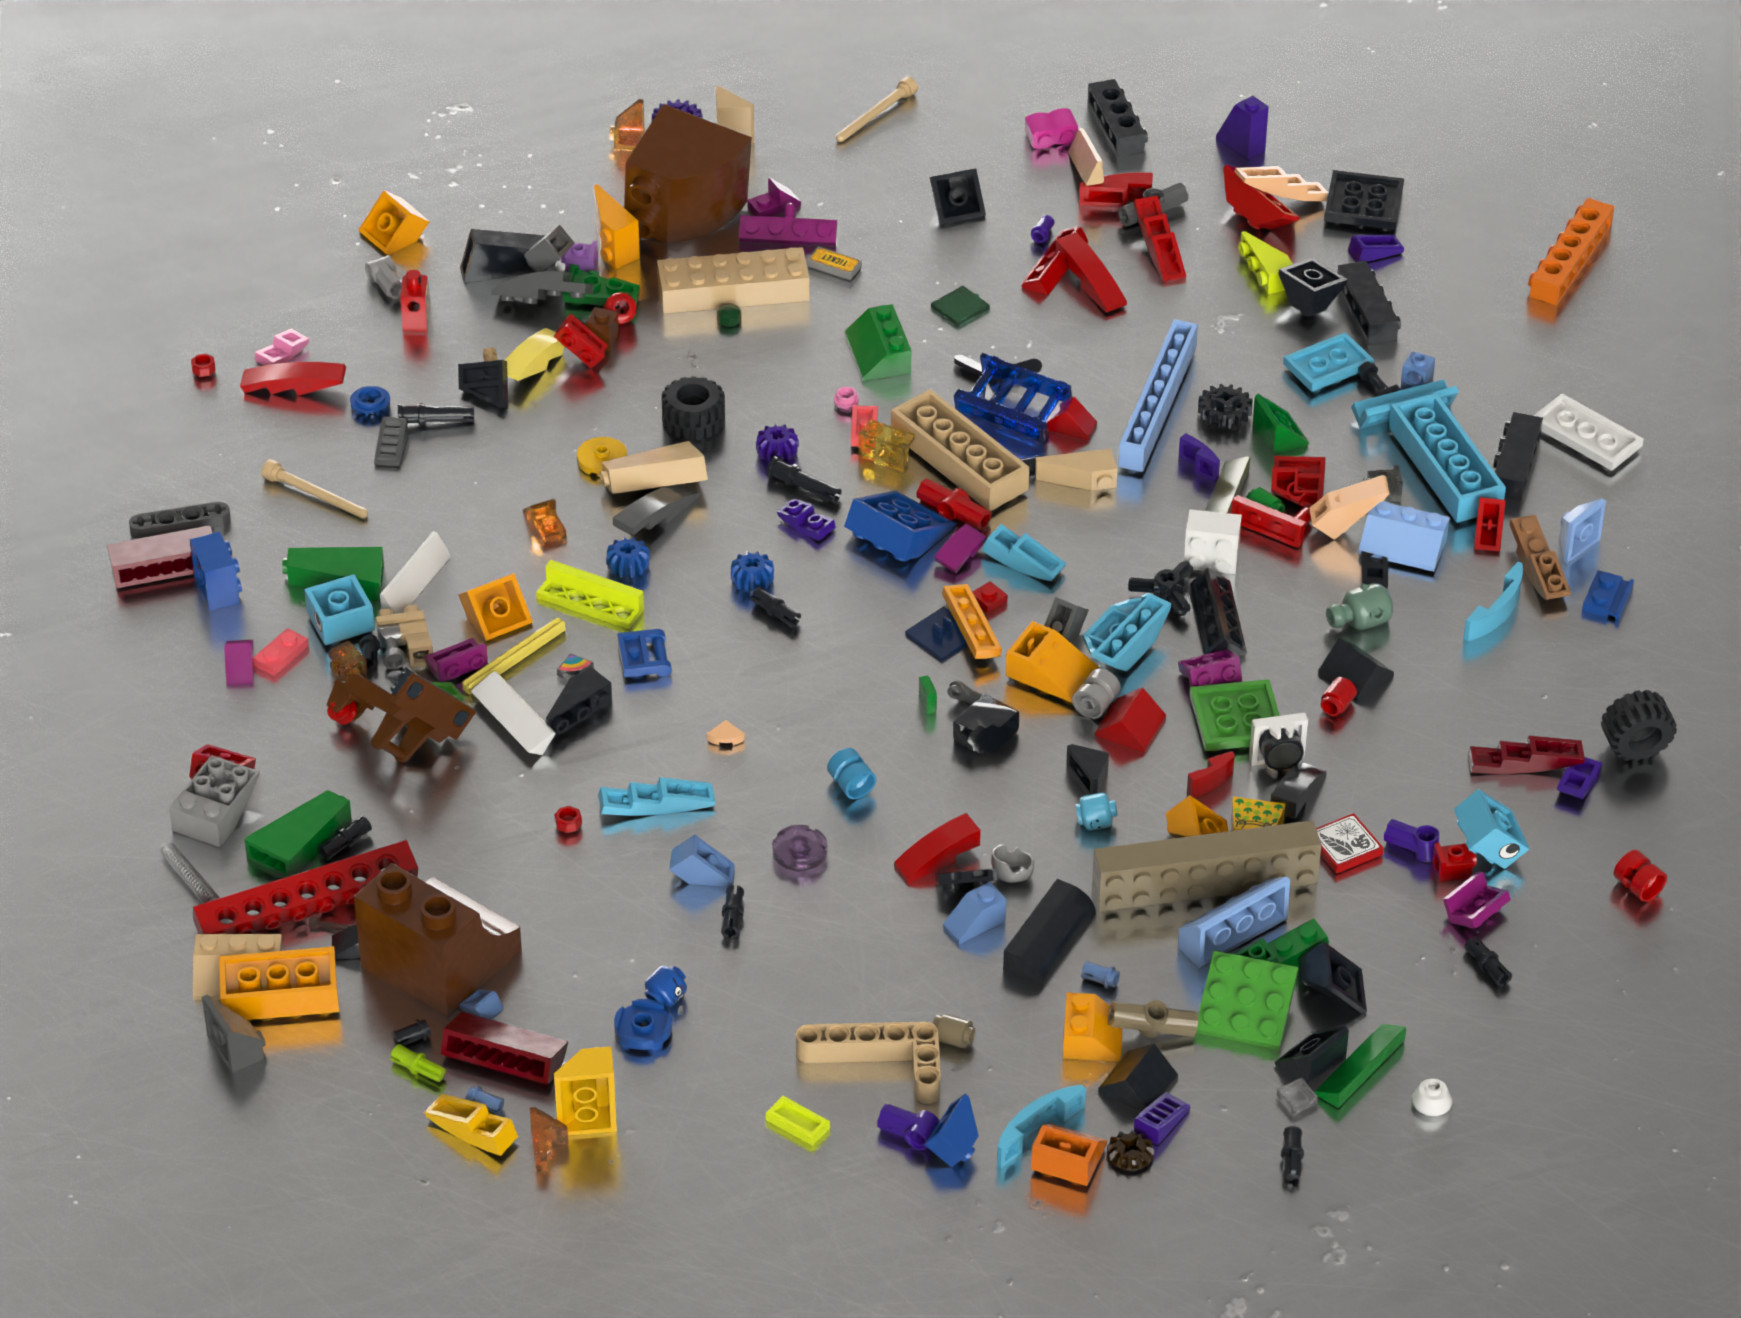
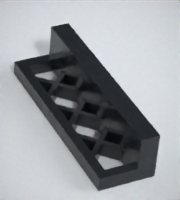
[1190,568,1247,657]

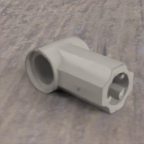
[365,255,402,299]

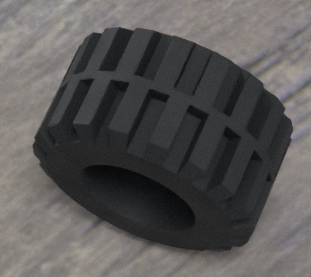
[661,376,725,440]
[1601,690,1677,761]

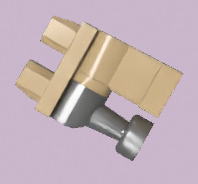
[376,605,433,669]

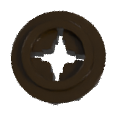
[1107,1130,1154,1170]

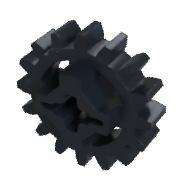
[1198,384,1253,428]

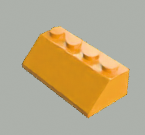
[219,946,339,1020]

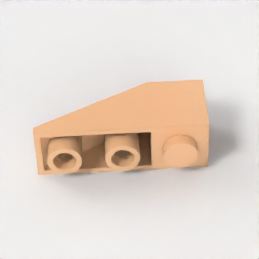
[1309,475,1390,540]

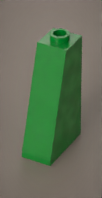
[282,547,384,601]
[244,790,352,878]

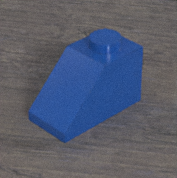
[924,1094,979,1167]

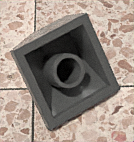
[202,995,266,1073]

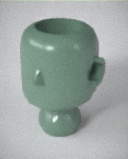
[1326,583,1393,630]

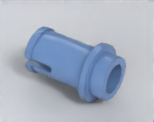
[1081,961,1120,989]
[465,1086,505,1116]

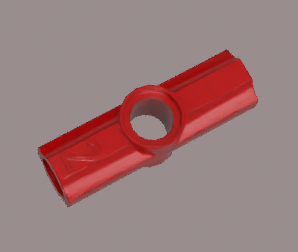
[916,478,992,531]

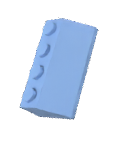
[1178,876,1290,968]

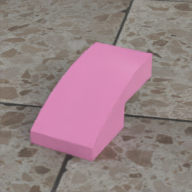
[255,329,309,366]

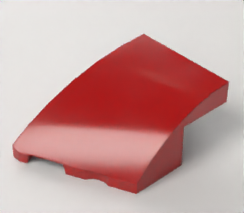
[1271,456,1326,508]

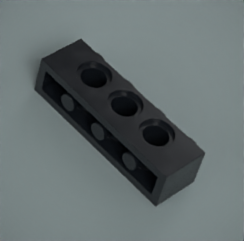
[1088,79,1148,157]

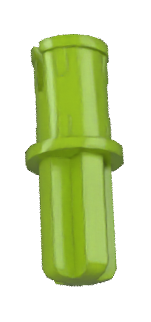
[390,1044,446,1082]

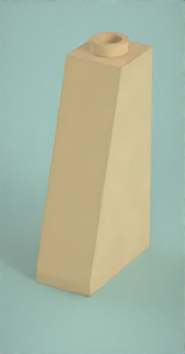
[600,441,708,494]

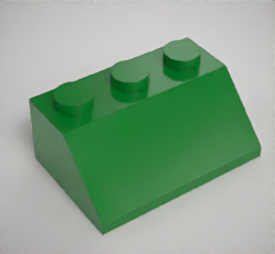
[845,304,912,381]

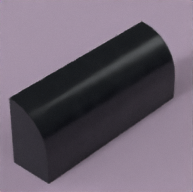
[1003,879,1096,986]

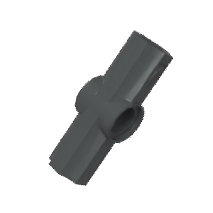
[1118,182,1189,227]

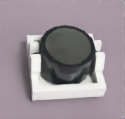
[1249,713,1308,773]

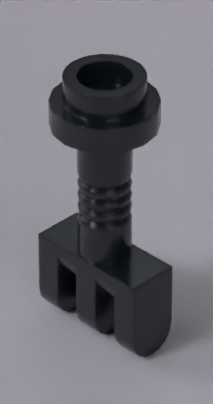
[1358,361,1401,397]

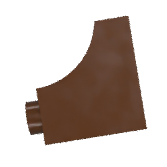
[354,863,522,1017]

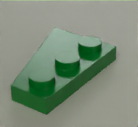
[563,263,640,306]

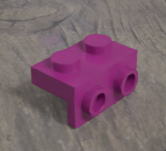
[425,638,488,682]
[1443,871,1511,929]

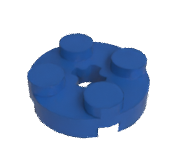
[614,999,672,1051]

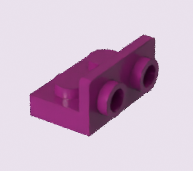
[1178,649,1242,687]

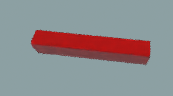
[1021,227,1088,295]

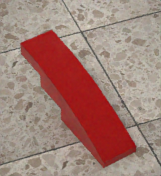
[1133,195,1187,282]
[1056,232,1127,313]
[240,362,347,396]

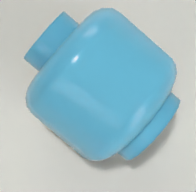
[1076,792,1118,831]

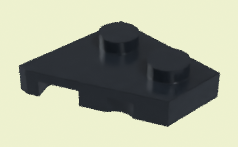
[458,360,508,409]
[935,868,998,890]

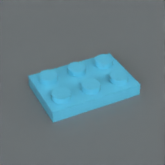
[1283,332,1374,392]

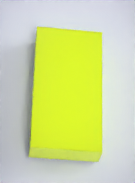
[765,1095,830,1146]

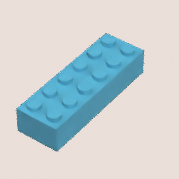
[1389,393,1506,523]

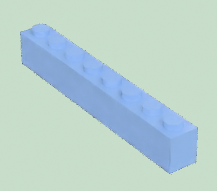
[1118,319,1198,472]

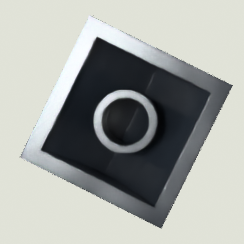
[1318,638,1394,701]
[1274,1026,1349,1089]
[1098,1043,1178,1112]

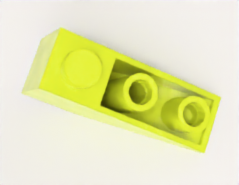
[1238,231,1293,294]

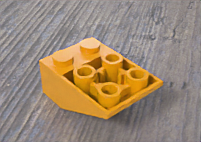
[1005,621,1100,703]

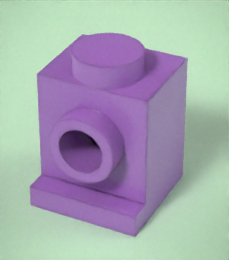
[561,241,598,273]

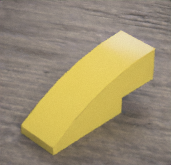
[505,328,564,381]

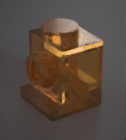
[329,641,368,682]

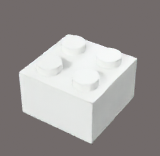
[1184,509,1242,574]

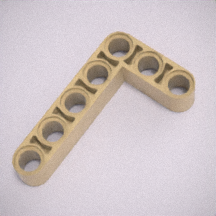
[796,1022,941,1104]

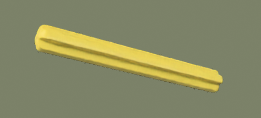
[462,618,566,694]

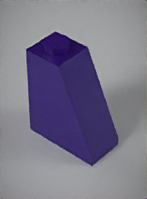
[1216,95,1269,161]

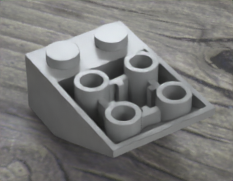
[169,755,260,848]

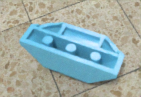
[1083,593,1171,671]

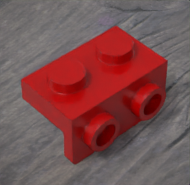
[553,313,608,368]

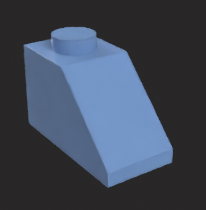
[669,835,735,887]
[943,882,1006,945]

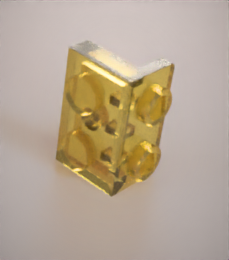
[858,420,915,472]

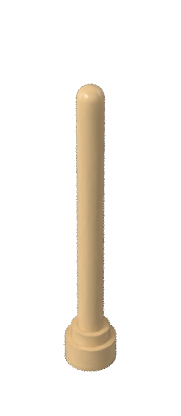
[836,76,918,142]
[261,459,368,519]

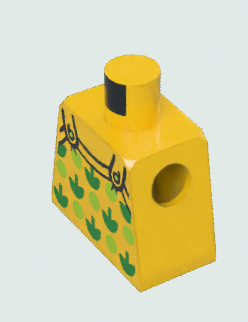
[1231,797,1285,831]

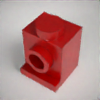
[1432,843,1477,882]

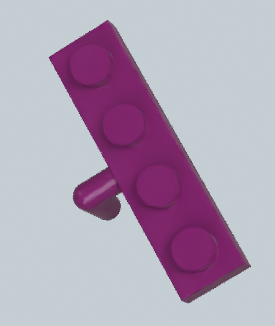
[739,203,838,246]

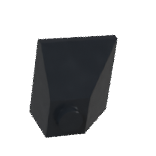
[929,168,986,225]
[1278,258,1348,317]
[1299,942,1367,1014]

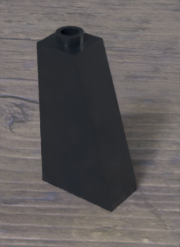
[460,229,560,283]

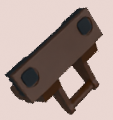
[326,667,477,763]

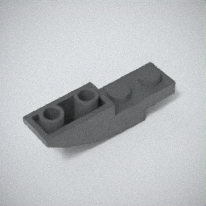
[491,271,594,304]

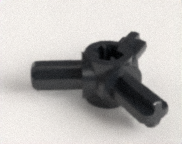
[1128,560,1193,616]

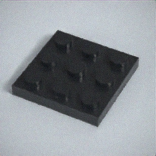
[1324,170,1405,230]

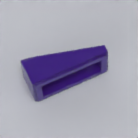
[1348,235,1405,262]
[1133,1092,1190,1145]

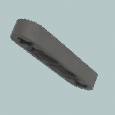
[129,502,231,539]

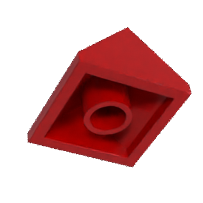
[1095,687,1166,753]

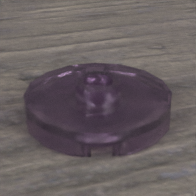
[772,825,828,871]

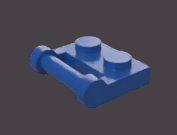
[617,629,672,677]

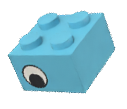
[304,574,375,645]
[1454,789,1530,869]

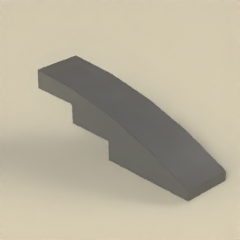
[612,484,699,536]

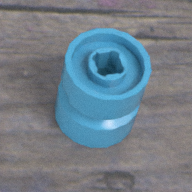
[827,748,876,799]

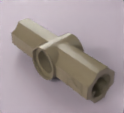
[1108,1000,1198,1038]

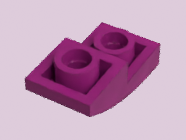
[934,524,987,574]

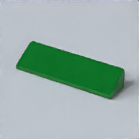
[1314,1024,1406,1108]

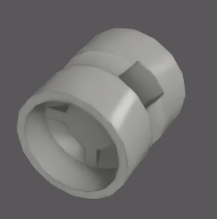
[1072,668,1121,719]

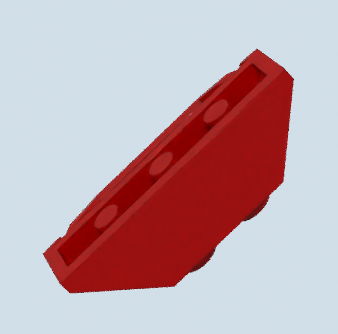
[1223,164,1300,229]

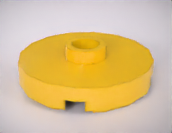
[577,437,628,477]

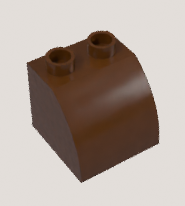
[624,104,752,243]

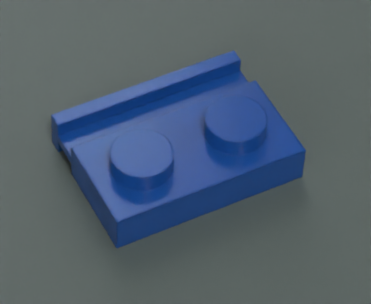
[1582,570,1634,621]

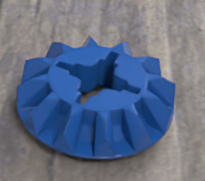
[350,386,390,417]

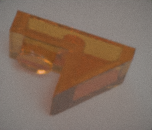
[523,499,567,545]
[529,1107,569,1172]

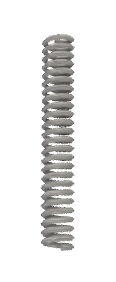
[160,843,220,903]

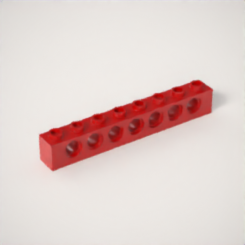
[193,840,418,934]

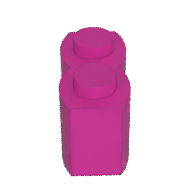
[1025,108,1078,149]

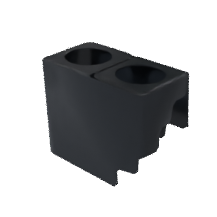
[953,693,1019,754]

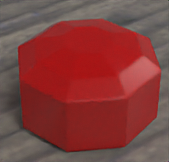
[191,353,216,377]
[554,806,582,833]

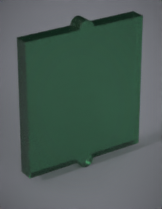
[931,285,990,326]

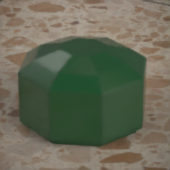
[717,304,741,327]

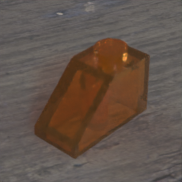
[609,99,645,151]

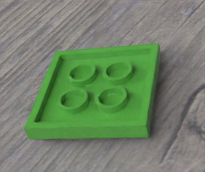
[1189,679,1280,751]
[1196,951,1298,1050]

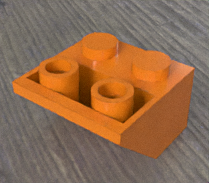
[1031,1123,1107,1186]

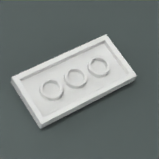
[1534,394,1644,470]

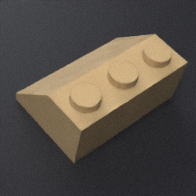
[193,934,284,1000]

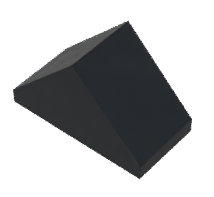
[1066,744,1109,795]

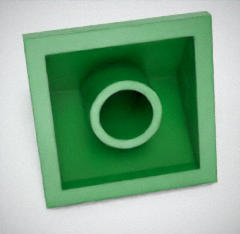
[1252,393,1309,455]

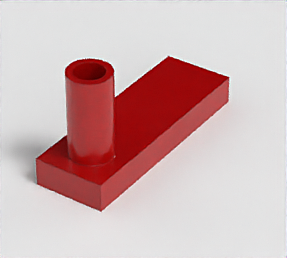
[1230,495,1312,548]

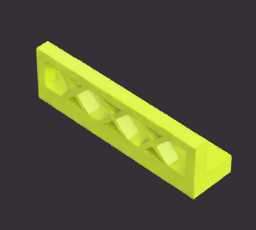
[536,559,644,630]

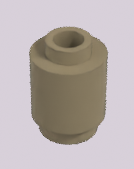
[932,1014,976,1049]

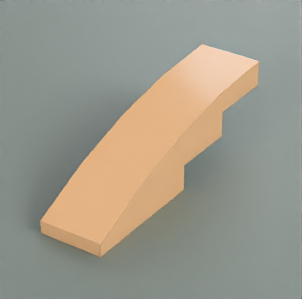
[1235,166,1328,201]

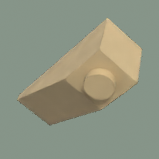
[1035,449,1117,491]

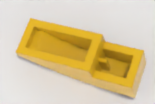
[424,1094,518,1156]

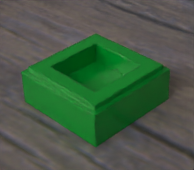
[919,675,937,714]

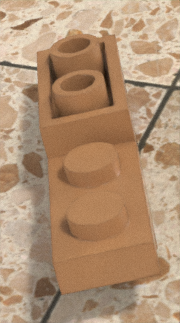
[1509,515,1571,600]

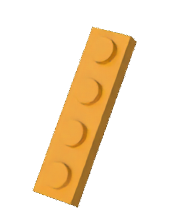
[942,584,1002,659]

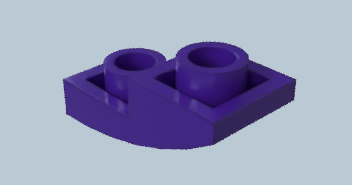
[777,499,836,541]

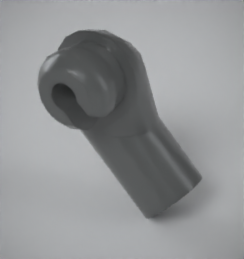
[947,681,984,704]

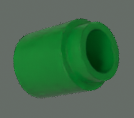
[1246,487,1285,513]

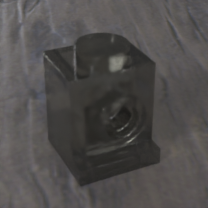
[1363,465,1403,502]

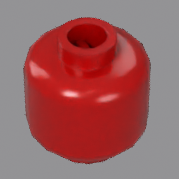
[603,292,637,326]

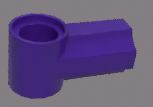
[1384,819,1440,862]
[877,1103,940,1150]

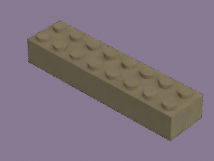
[1092,821,1322,912]

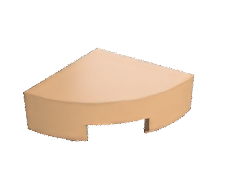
[707,720,745,745]

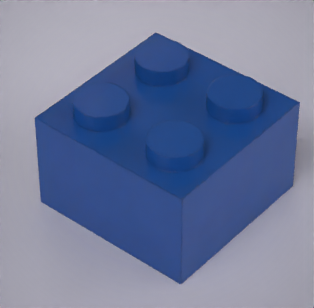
[189,532,242,611]

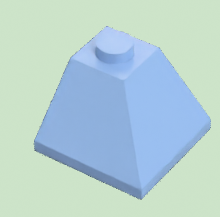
[1560,499,1606,564]

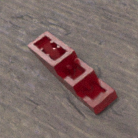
[1468,735,1585,774]

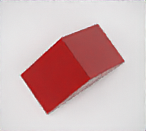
[1041,396,1097,441]
[1474,497,1506,552]

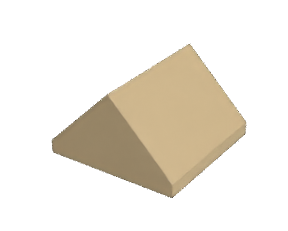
[715,86,754,144]

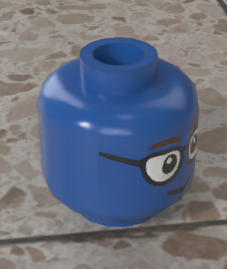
[644,965,687,1008]

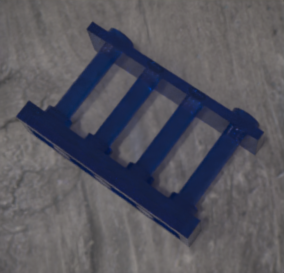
[954,353,1072,445]

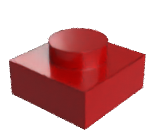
[972,581,1008,614]

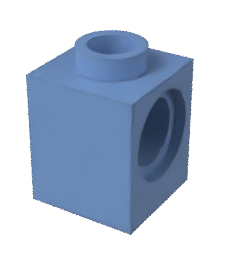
[1400,351,1435,389]

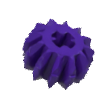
[756,424,799,463]

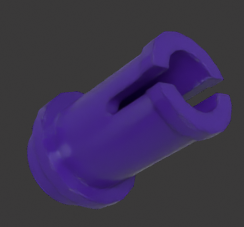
[1031,215,1055,243]

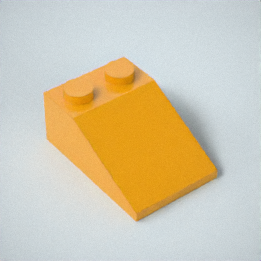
[593,184,640,270]

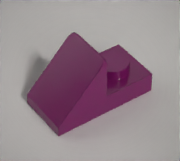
[747,178,801,217]
[224,639,254,685]

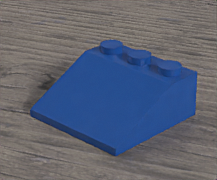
[844,490,956,561]

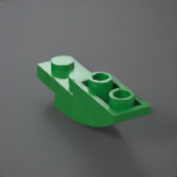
[1234,918,1329,968]

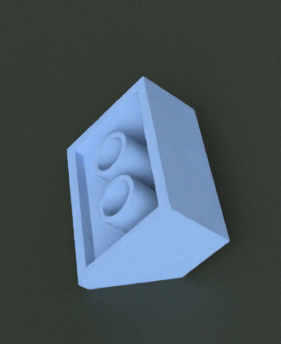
[1358,501,1450,572]

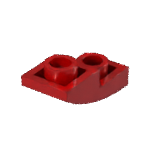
[1187,751,1235,799]

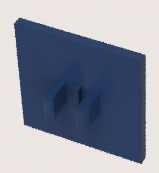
[905,606,967,661]

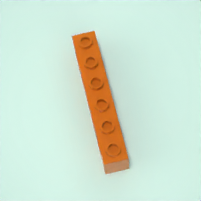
[1528,198,1615,306]

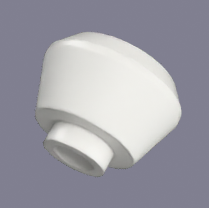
[1412,1079,1452,1117]

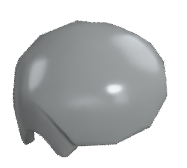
[991,844,1035,883]

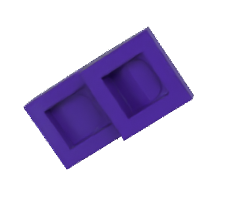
[1179,433,1220,483]
[1557,757,1602,799]

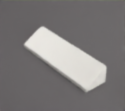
[380,531,451,614]
[471,671,556,755]

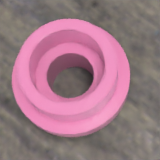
[834,387,859,410]

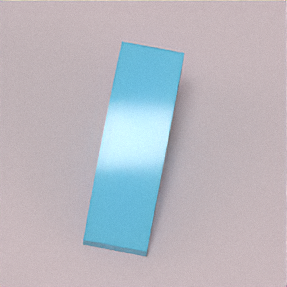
[982,524,1067,581]

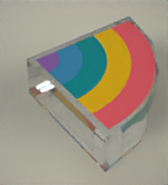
[557,653,594,678]

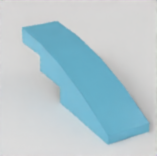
[598,777,716,816]

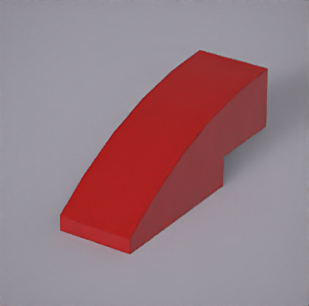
[1079,172,1153,207]
[894,813,981,883]

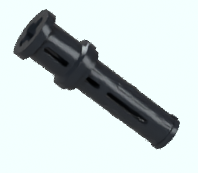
[398,403,474,426]
[766,456,842,504]

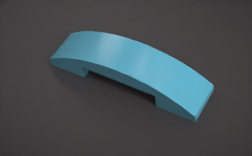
[1463,562,1523,641]
[997,1085,1086,1168]

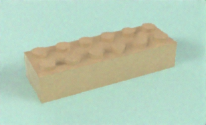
[657,247,810,314]
[891,389,1029,511]

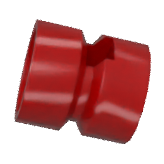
[1613,849,1667,902]

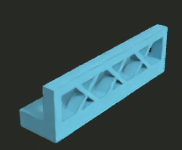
[1351,379,1459,429]

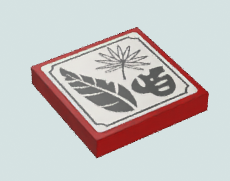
[1316,813,1384,874]

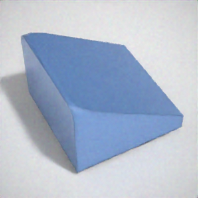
[459,989,503,1019]

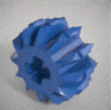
[606,537,650,579]
[730,551,774,593]

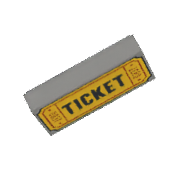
[807,246,862,280]

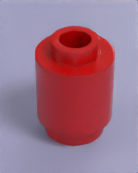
[1320,677,1357,716]

